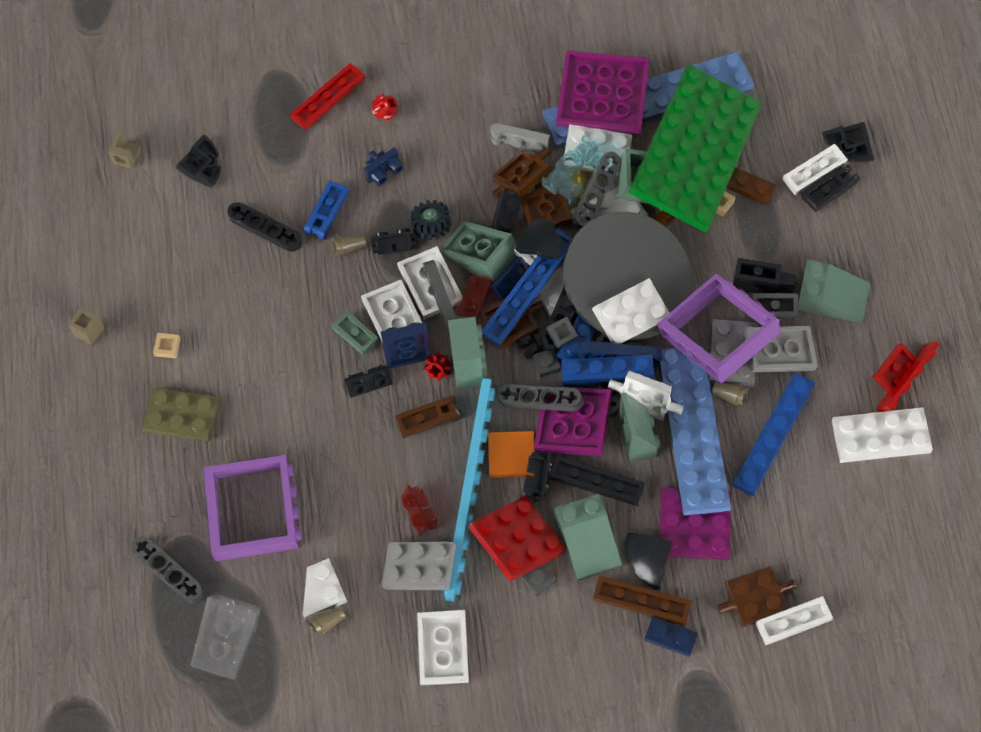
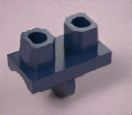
[364,147,403,186]

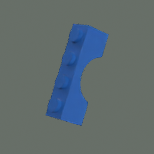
[561,355,654,388]

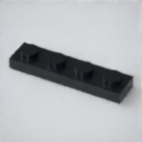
[549,456,645,506]

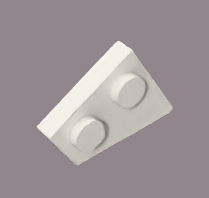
[303,558,347,620]

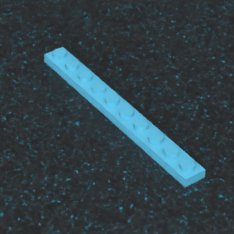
[444,378,495,602]

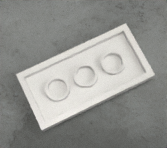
[832,408,933,463]

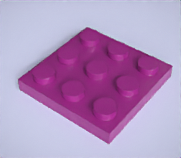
[534,386,613,456]
[659,487,731,560]

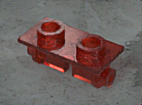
[457,275,492,319]
[401,485,438,536]

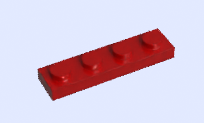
[290,63,365,131]

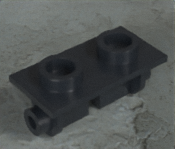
[371,228,416,255]
[344,364,393,398]
[523,452,552,502]

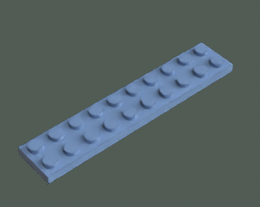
[542,52,754,149]

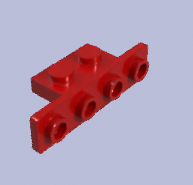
[872,341,939,412]

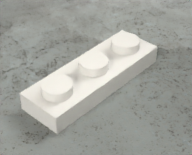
[783,144,848,195]
[756,596,833,645]

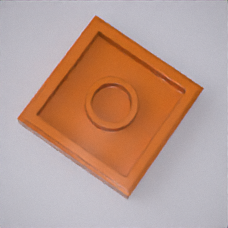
[488,431,534,478]

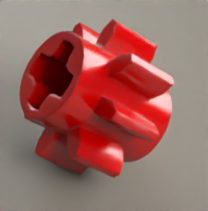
[372,93,398,121]
[423,351,453,381]

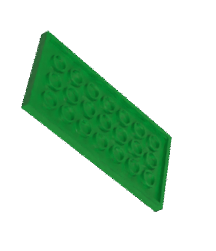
[628,64,762,233]

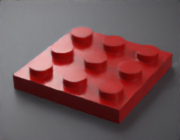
[469,496,567,582]

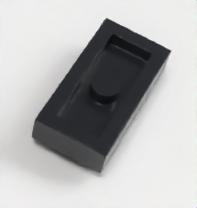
[491,190,522,236]

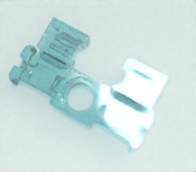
[542,135,610,205]

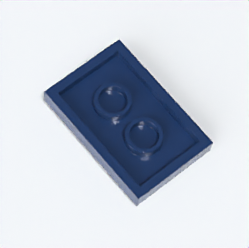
[381,322,431,368]

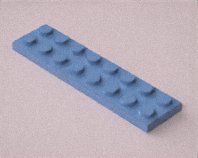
[659,346,731,515]

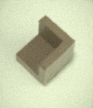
[108,132,141,168]
[68,307,104,345]

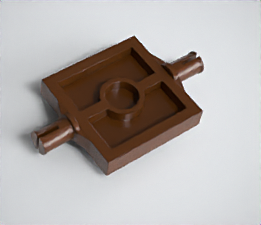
[492,147,552,199]
[521,180,573,232]
[479,299,545,351]
[717,566,796,627]

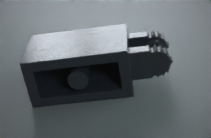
[733,258,798,294]

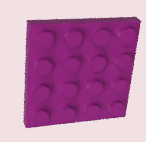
[556,50,650,134]

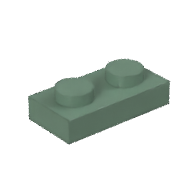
[332,311,379,356]

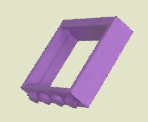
[657,273,781,384]
[204,455,301,562]

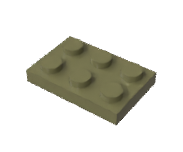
[142,388,220,441]

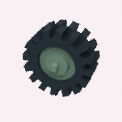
[411,200,451,240]

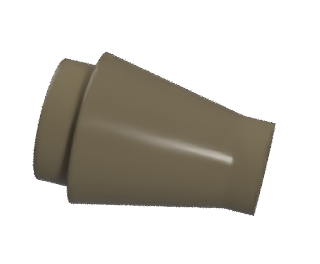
[332,234,366,256]
[712,382,748,406]
[308,606,346,636]

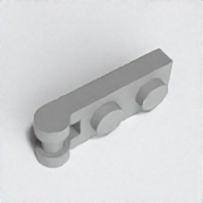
[490,123,550,152]

